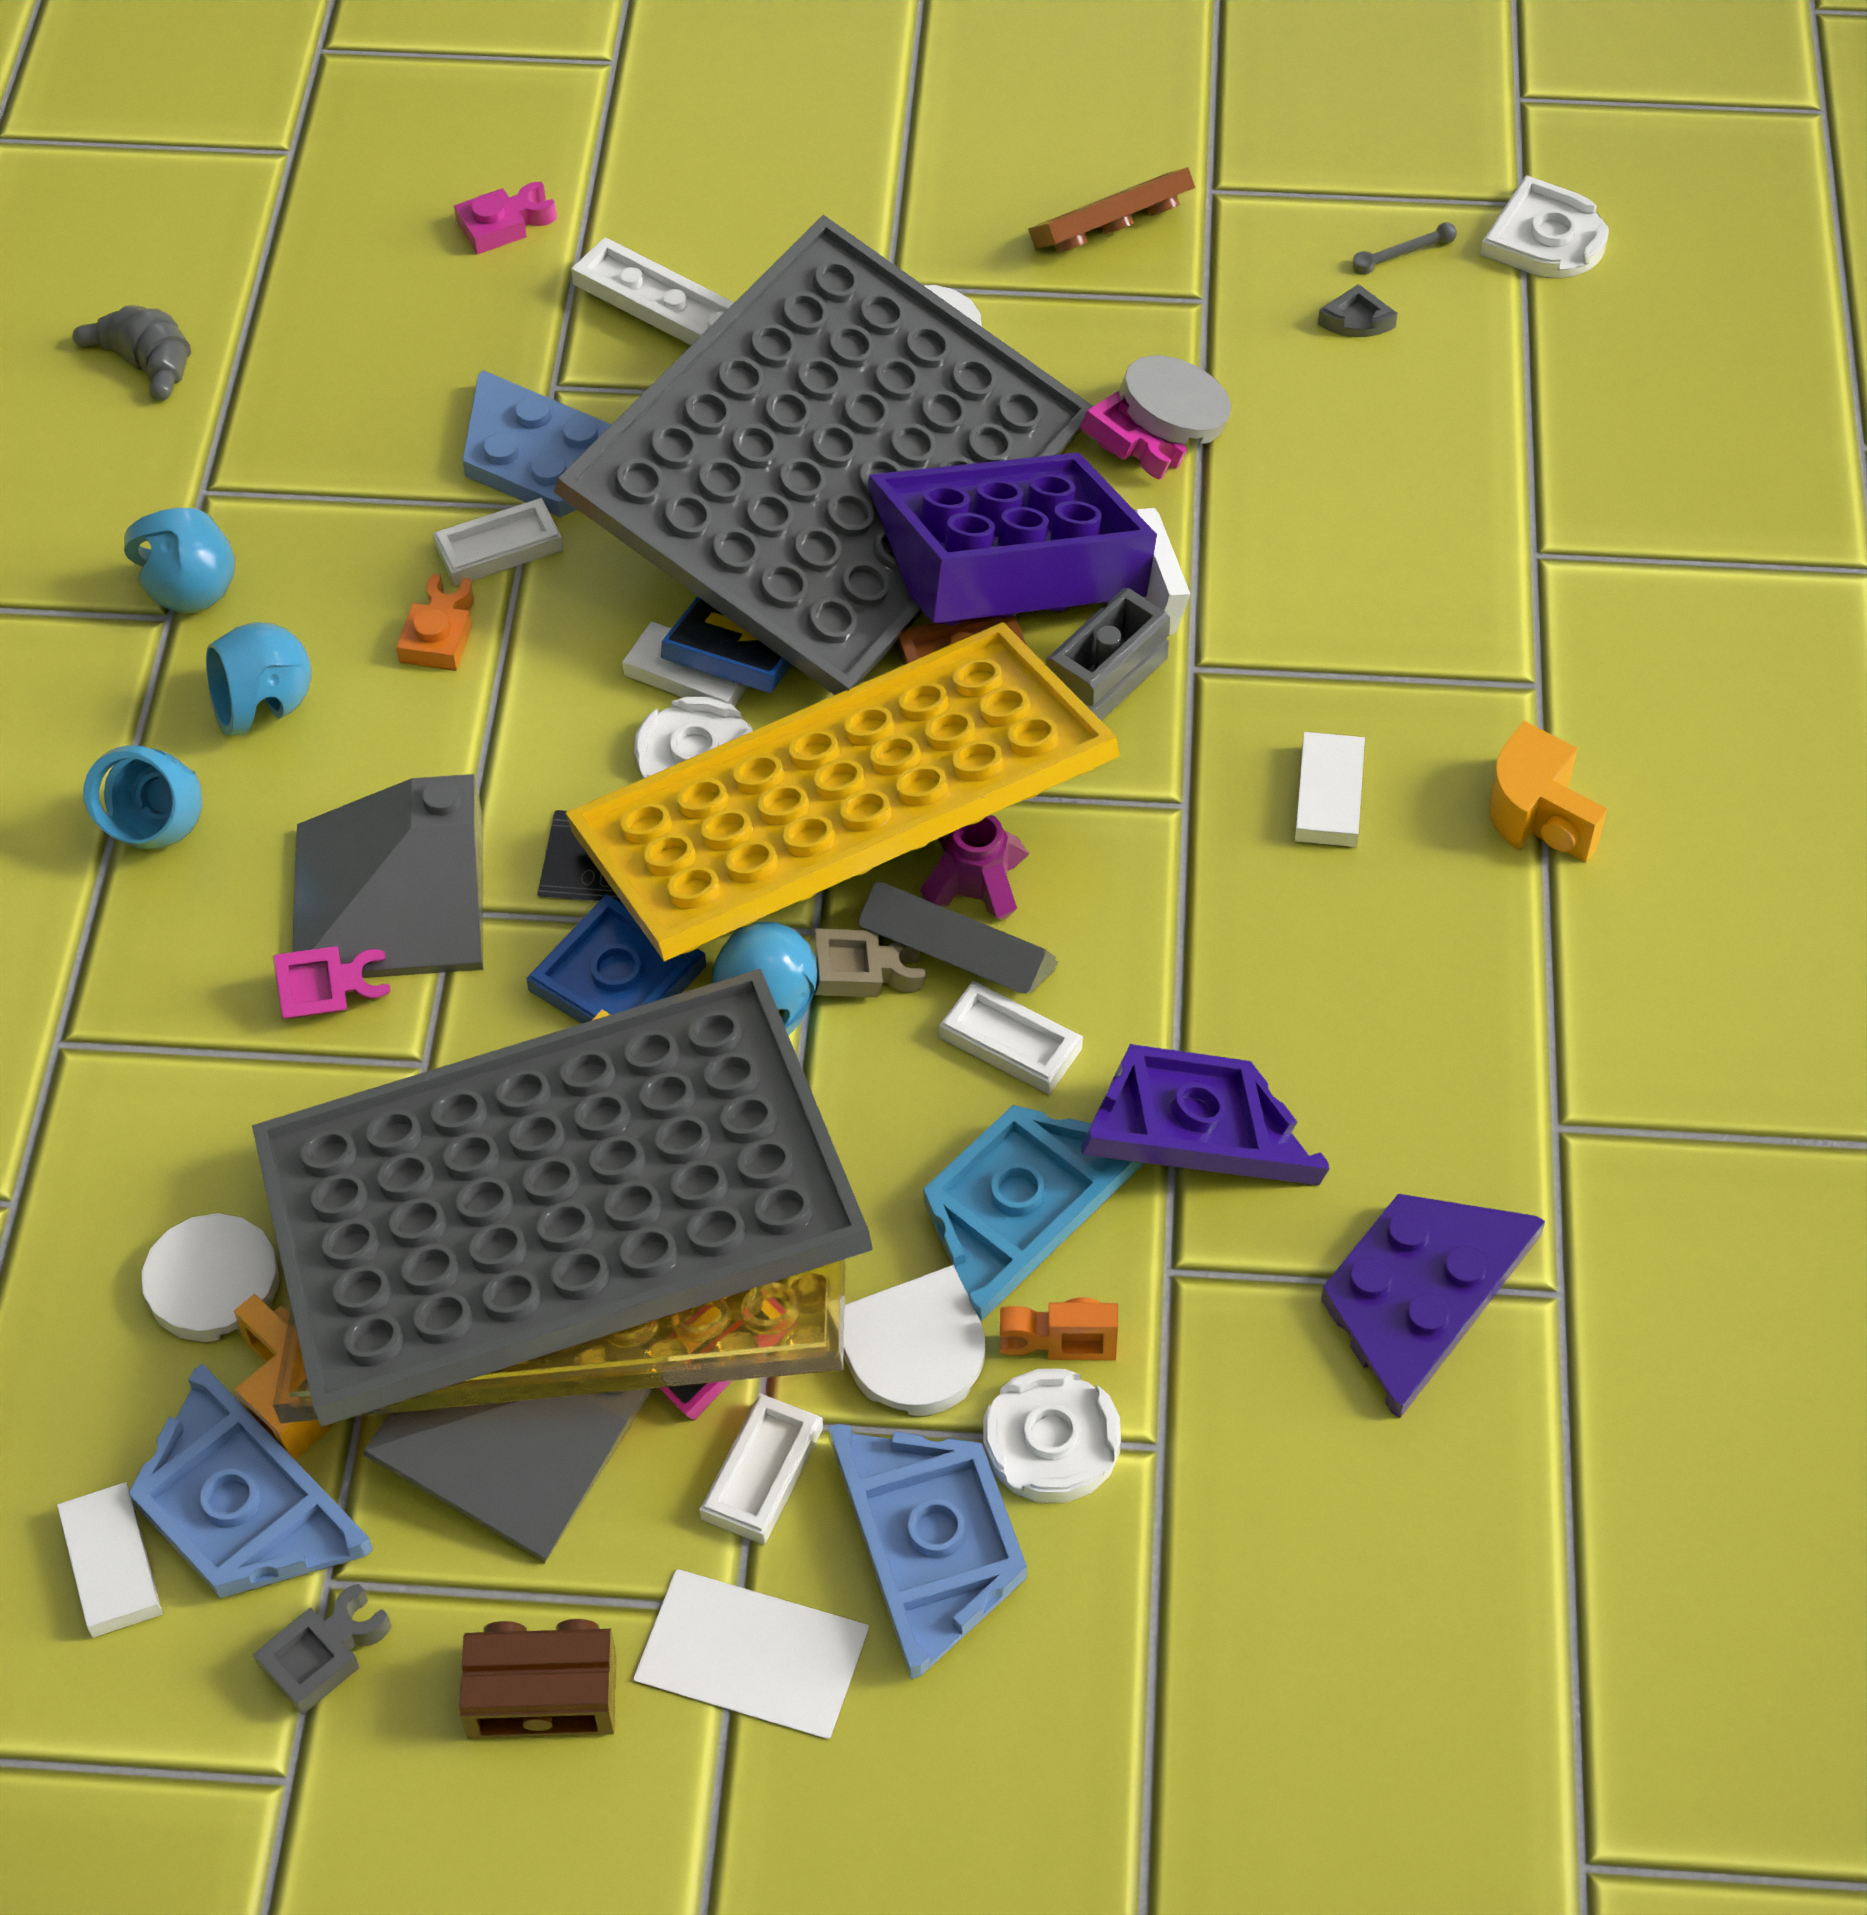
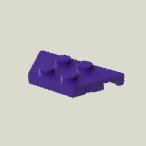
[1081,1044,1330,1185]
[1321,1194,1545,1418]

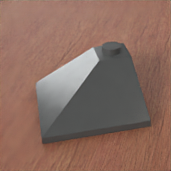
[292,774,483,978]
[363,1334,663,1564]

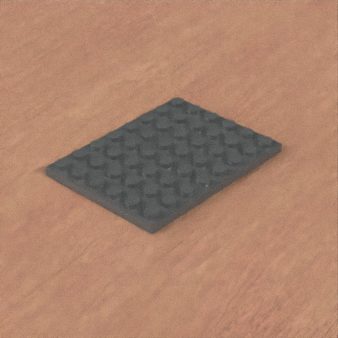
[554,215,1093,695]
[252,969,873,1427]

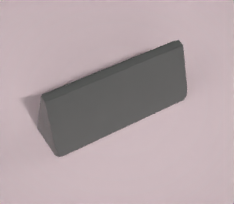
[859,881,1058,994]

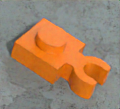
[396,574,474,671]
[1000,1297,1118,1360]

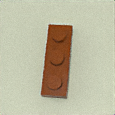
[1028,167,1195,254]

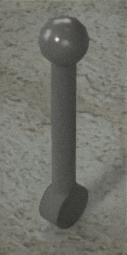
[1353,222,1457,275]

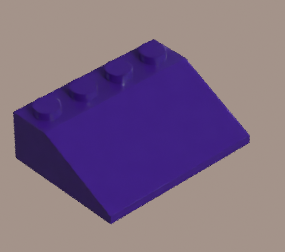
[868,452,1157,625]

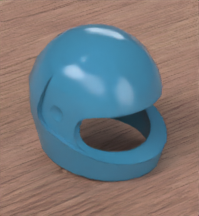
[124,508,235,613]
[206,622,311,736]
[83,745,202,849]
[711,922,817,1036]

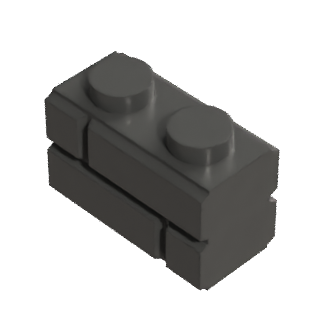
[1046,588,1170,721]

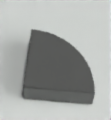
[1318,284,1398,337]

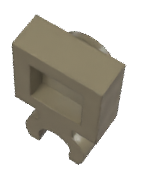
[810,928,926,998]

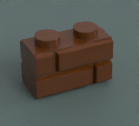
[459,1619,617,1739]

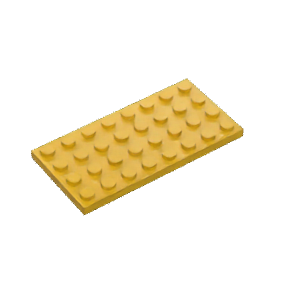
[566,622,1120,962]

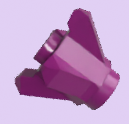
[920,814,1029,920]

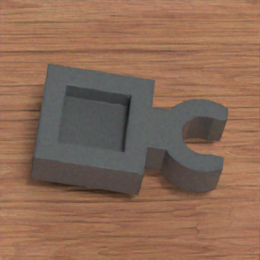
[253,1584,391,1715]

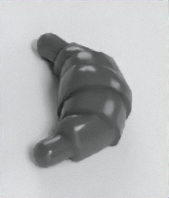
[72,305,191,401]

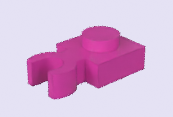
[454,182,557,255]
[1080,391,1187,480]
[273,946,390,1020]

